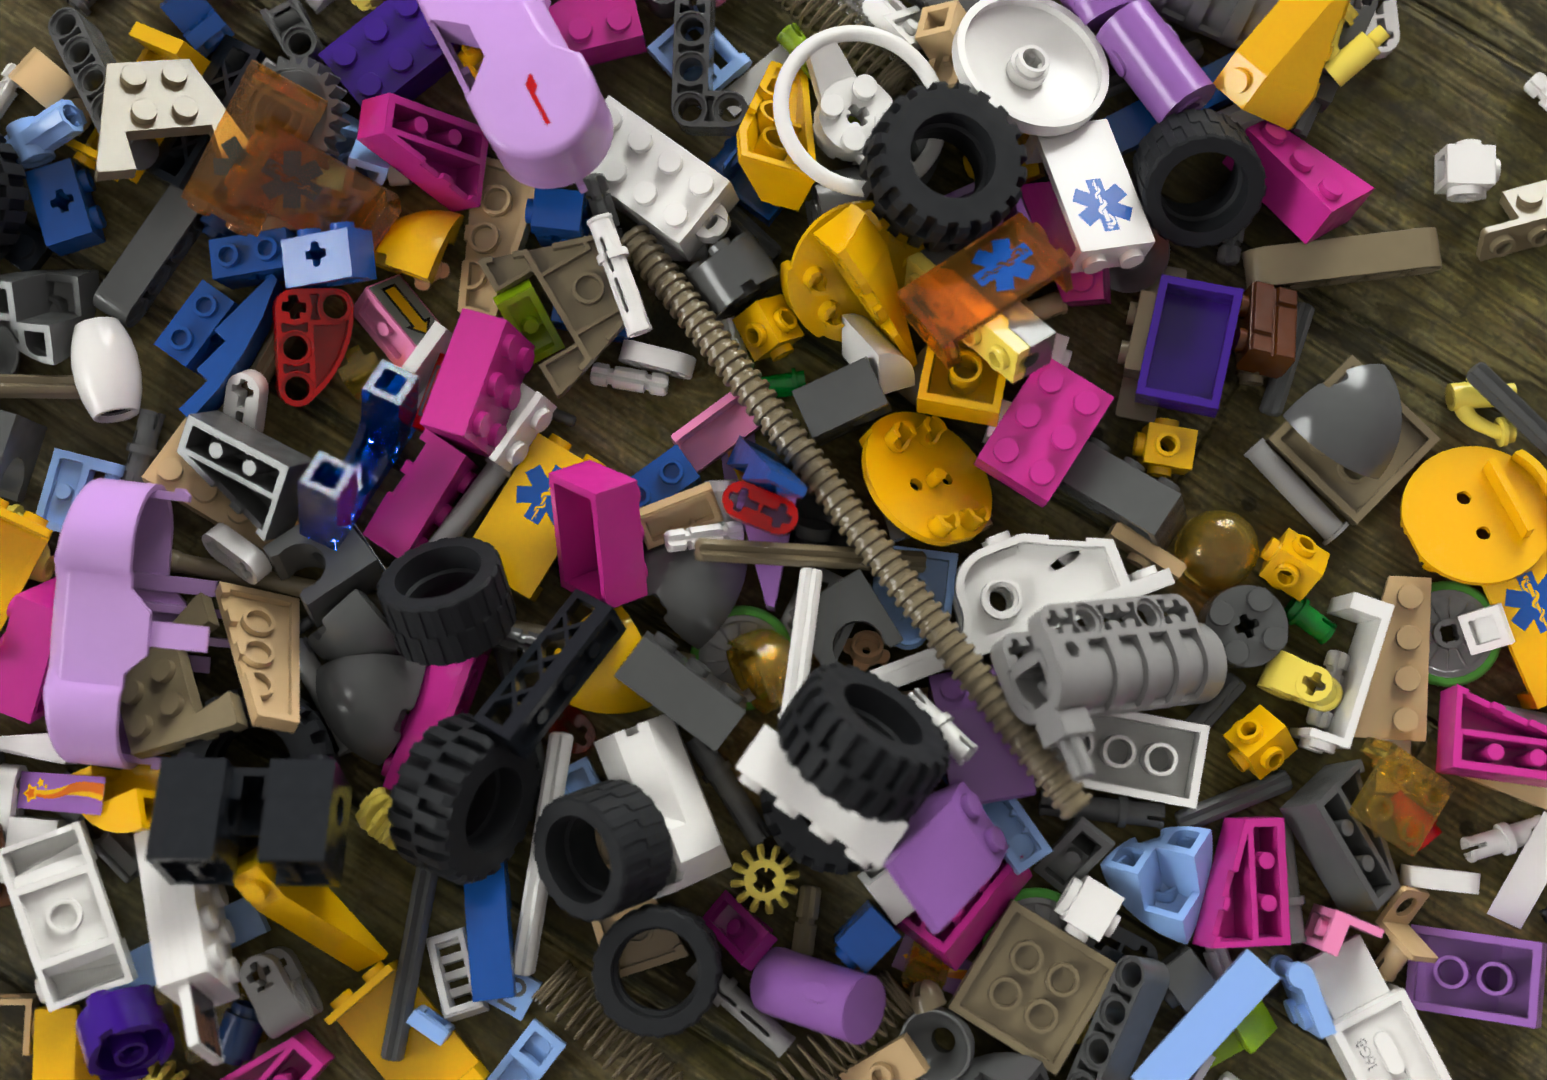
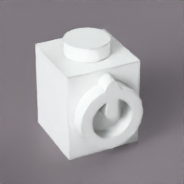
[1434,139,1501,203]
[1054,875,1125,943]

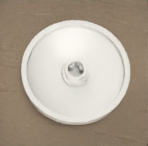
[952,0,1109,136]

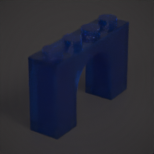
[298,359,419,551]

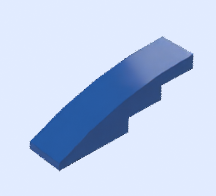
[179,274,284,418]
[464,861,517,1002]

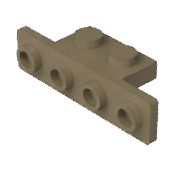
[1476,180,1547,261]
[1115,266,1187,424]

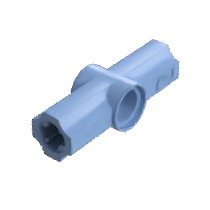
[4,99,87,170]

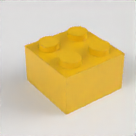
[917,320,1006,427]

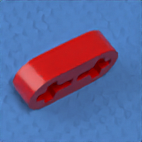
[722,481,799,537]

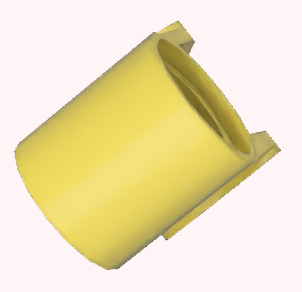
[1256,650,1343,712]

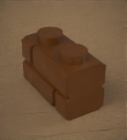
[1231,281,1298,379]

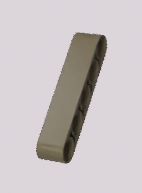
[1242,227,1443,290]

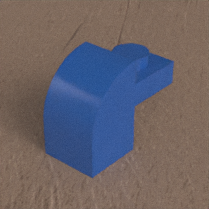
[159,0,235,58]

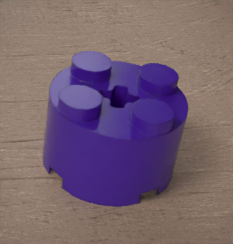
[75,984,174,1080]

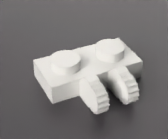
[861,0,922,50]

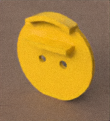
[780,200,925,342]
[859,412,992,547]
[1400,446,1547,586]

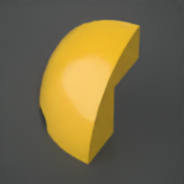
[373,210,465,284]
[553,605,653,714]
[70,754,171,833]

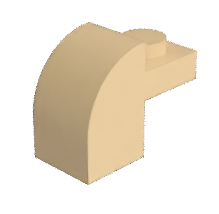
[915,0,966,88]
[8,47,93,137]

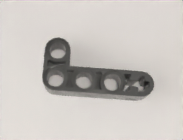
[671,0,749,136]

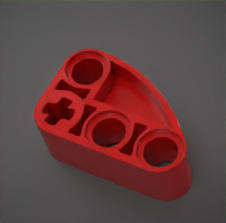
[272,288,354,407]

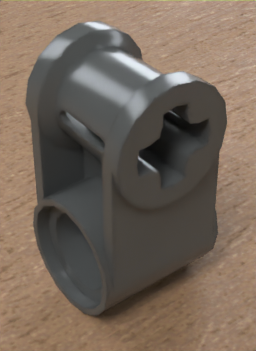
[260,0,325,65]

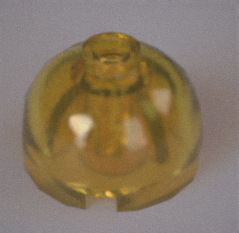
[1175,509,1260,591]
[726,629,791,714]

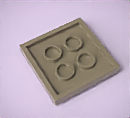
[1265,355,1440,526]
[947,898,1117,1075]

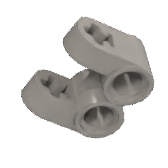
[240,946,323,1039]

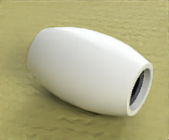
[71,317,143,423]

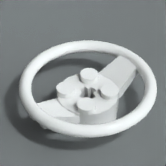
[773,25,944,197]

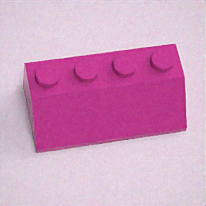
[381,649,492,791]

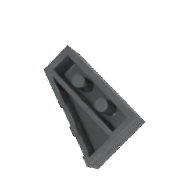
[177,410,316,541]
[1057,437,1188,551]
[614,631,747,752]
[1280,759,1400,913]

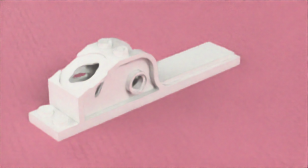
[777,530,1175,719]

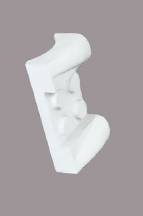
[0,820,138,1012]

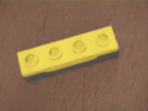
[904,245,1056,384]

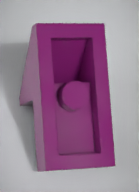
[702,889,778,971]

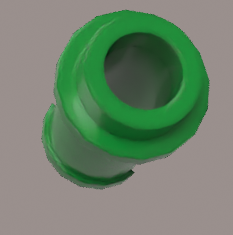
[761,368,806,398]
[1284,597,1337,645]

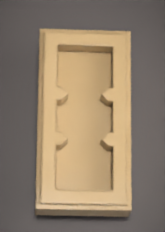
[640,481,724,550]
[1104,522,1187,581]
[839,1032,930,1080]

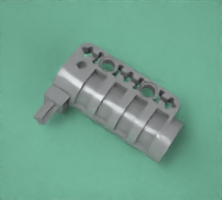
[990,594,1227,782]

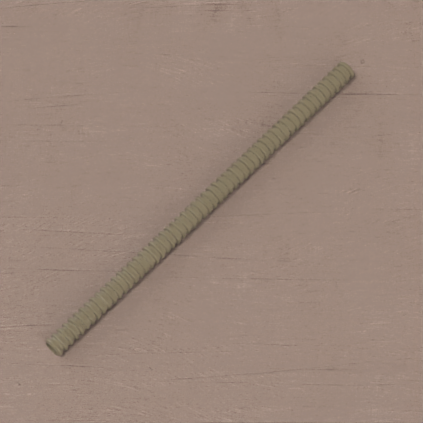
[620,225,1092,820]

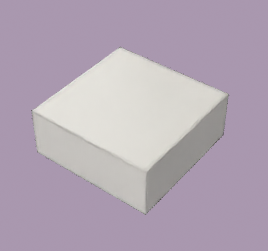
[1457,602,1515,655]

